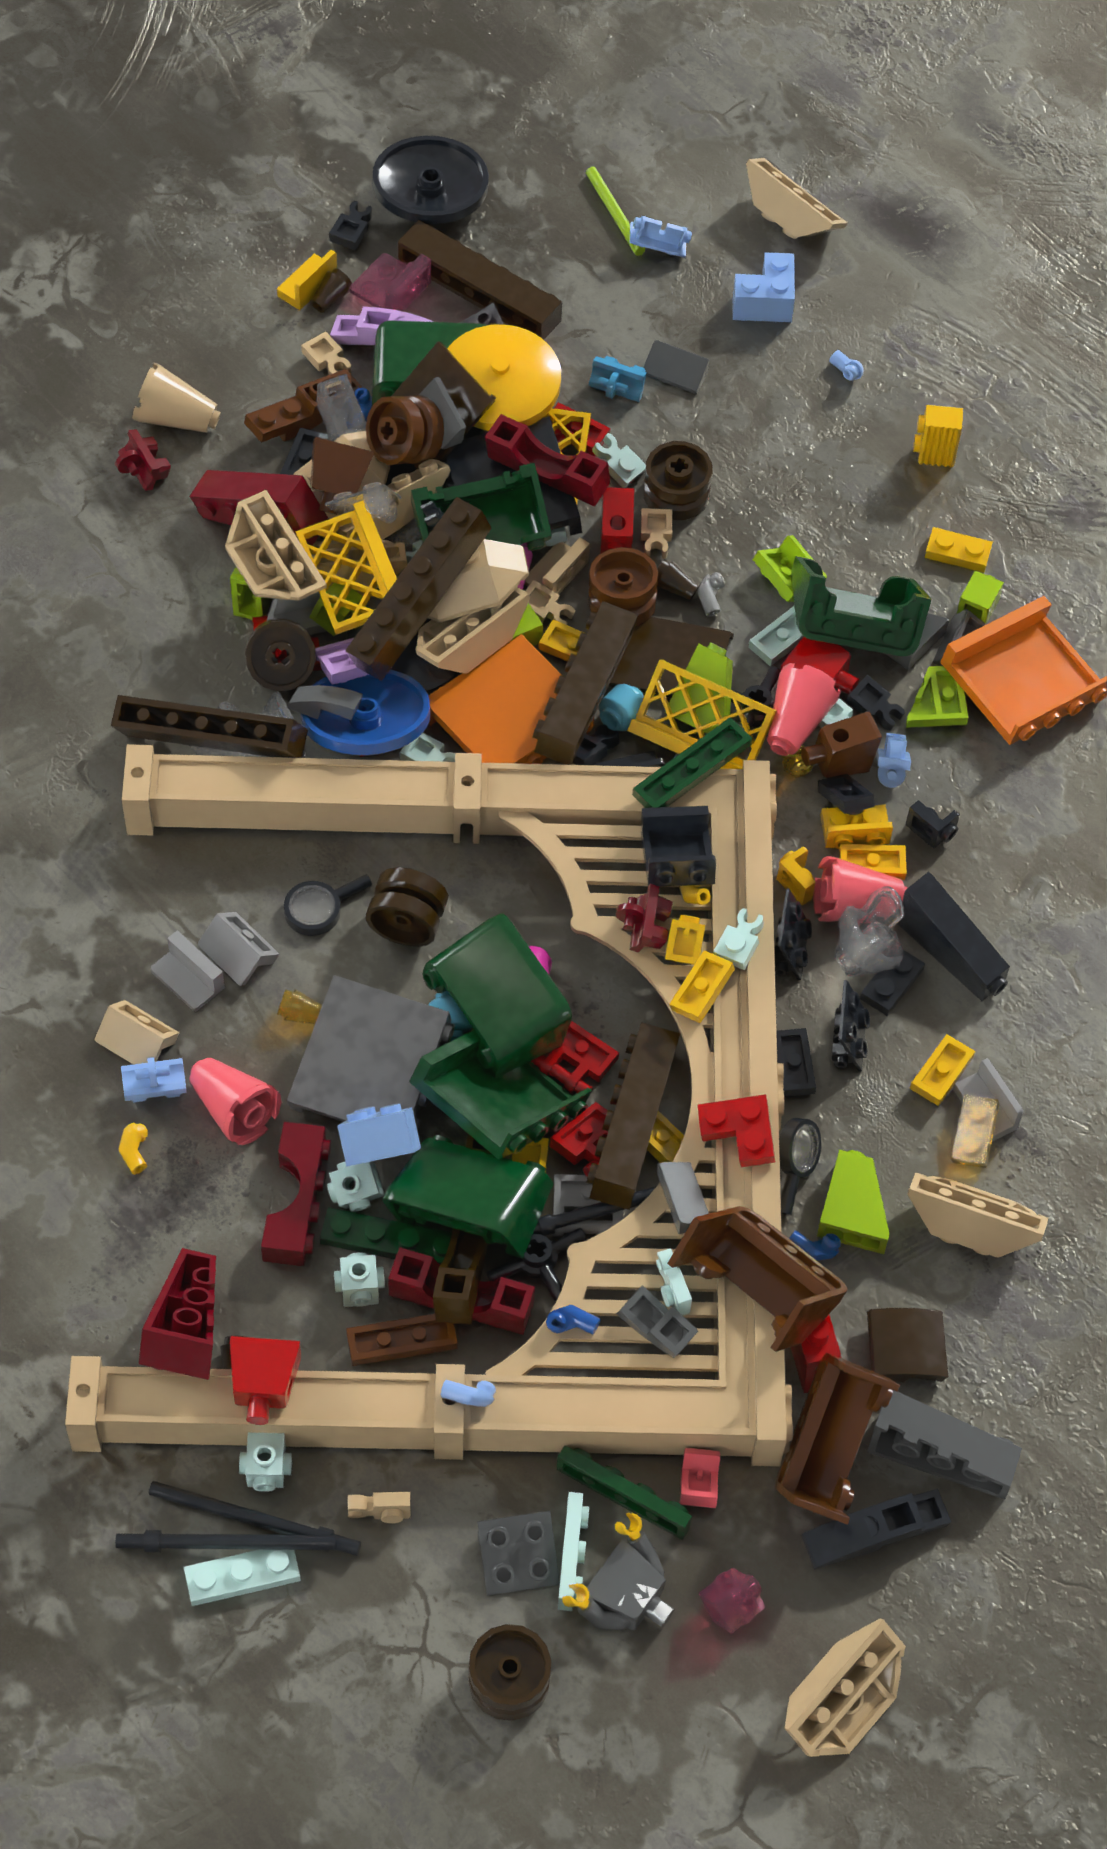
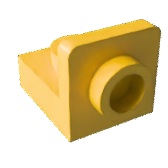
[777,846,816,906]
[665,915,706,965]

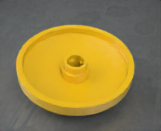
[447,325,561,431]

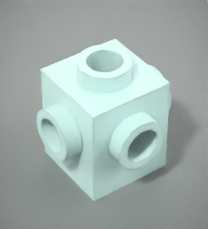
[327,1161,385,1212]
[334,1252,385,1307]
[239,1433,292,1492]

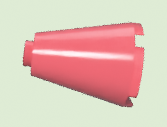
[767,663,841,756]
[813,856,907,922]
[189,1058,282,1145]

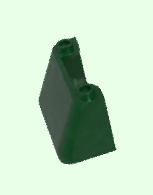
[372,320,487,406]
[411,463,552,551]
[791,556,932,656]
[422,913,572,1079]
[383,1135,554,1259]

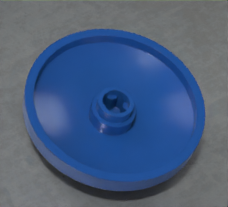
[301,670,430,755]

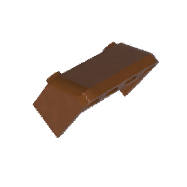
[667,1206,848,1352]
[775,1353,900,1525]

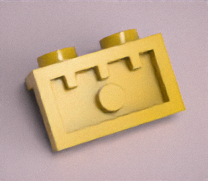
[820,804,893,849]

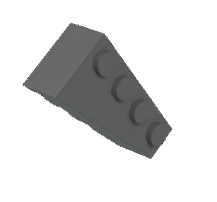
[867,1390,1022,1499]

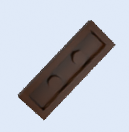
[346,1314,457,1366]

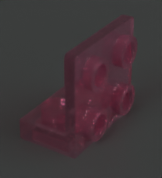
[350,253,431,312]

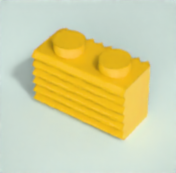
[913,405,963,468]

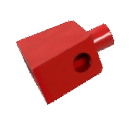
[600,487,634,554]
[780,637,860,695]
[791,1314,841,1393]
[230,1336,301,1425]

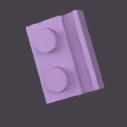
[315,638,369,685]

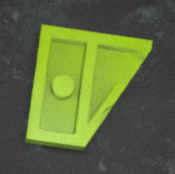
[906,666,969,728]

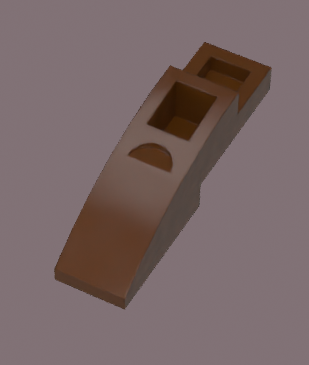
[244,369,363,443]

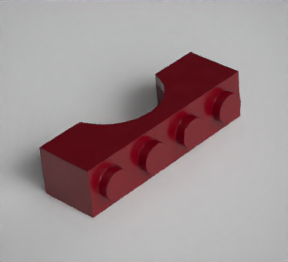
[485,414,610,507]
[261,1121,331,1266]
[388,1247,535,1335]

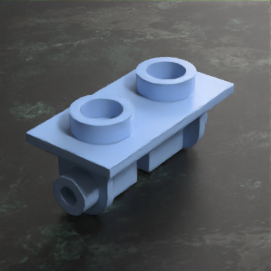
[630,216,692,258]

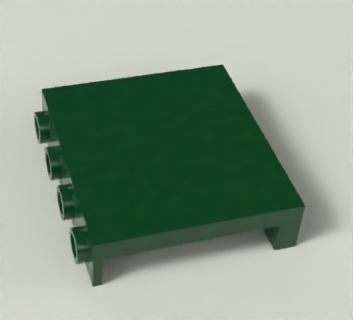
[409,1030,592,1160]

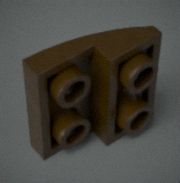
[867,1308,949,1383]

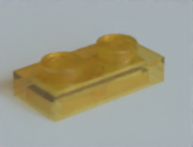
[951,1094,999,1168]

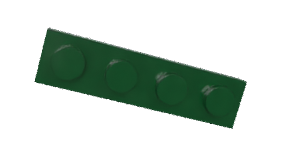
[632,717,752,808]
[320,1207,452,1265]
[556,1445,692,1540]

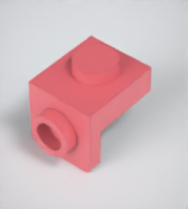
[680,1448,720,1508]

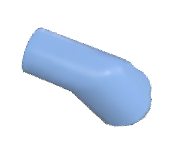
[829,350,864,381]
[441,1380,496,1407]

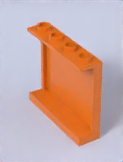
[940,596,1107,745]
[428,634,594,764]

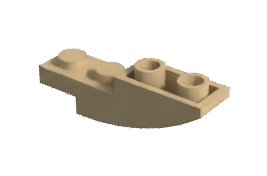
[337,459,451,540]

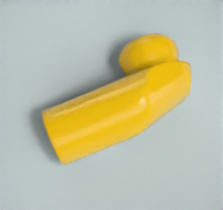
[679,885,711,905]
[118,1123,148,1175]

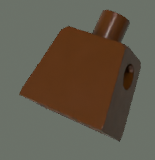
[310,437,374,515]
[801,711,882,778]

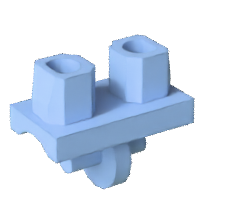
[876,733,911,788]
[121,1057,187,1103]

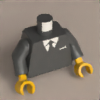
[562,1513,675,1630]

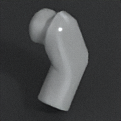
[698,572,725,617]

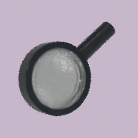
[284,874,372,936]
[779,1118,822,1216]

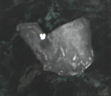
[834,886,904,977]

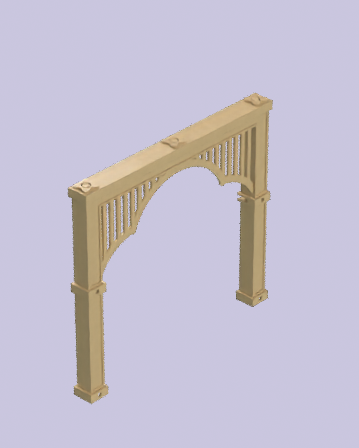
[65,744,793,1467]

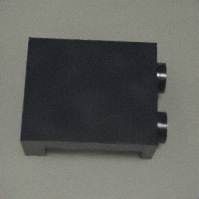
[641,806,716,887]

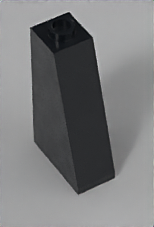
[897,871,1010,1001]

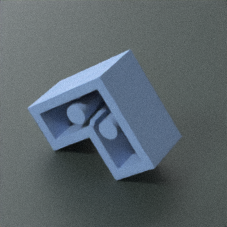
[733,252,795,322]
[337,1103,421,1167]

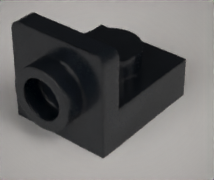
[905,800,960,849]

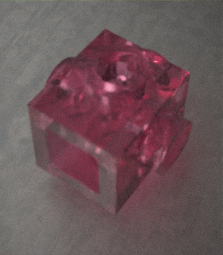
[698,1567,766,1634]

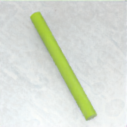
[586,167,645,256]

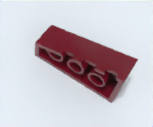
[189,470,329,546]
[139,1248,216,1380]

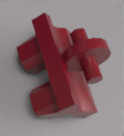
[115,429,171,491]
[616,884,673,953]

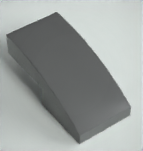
[287,685,363,720]
[616,1285,698,1358]

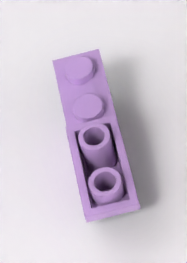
[330,307,434,345]

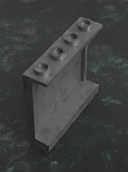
[287,975,455,1132]

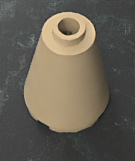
[132,363,221,433]

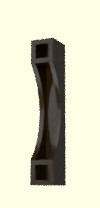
[433,1134,506,1325]

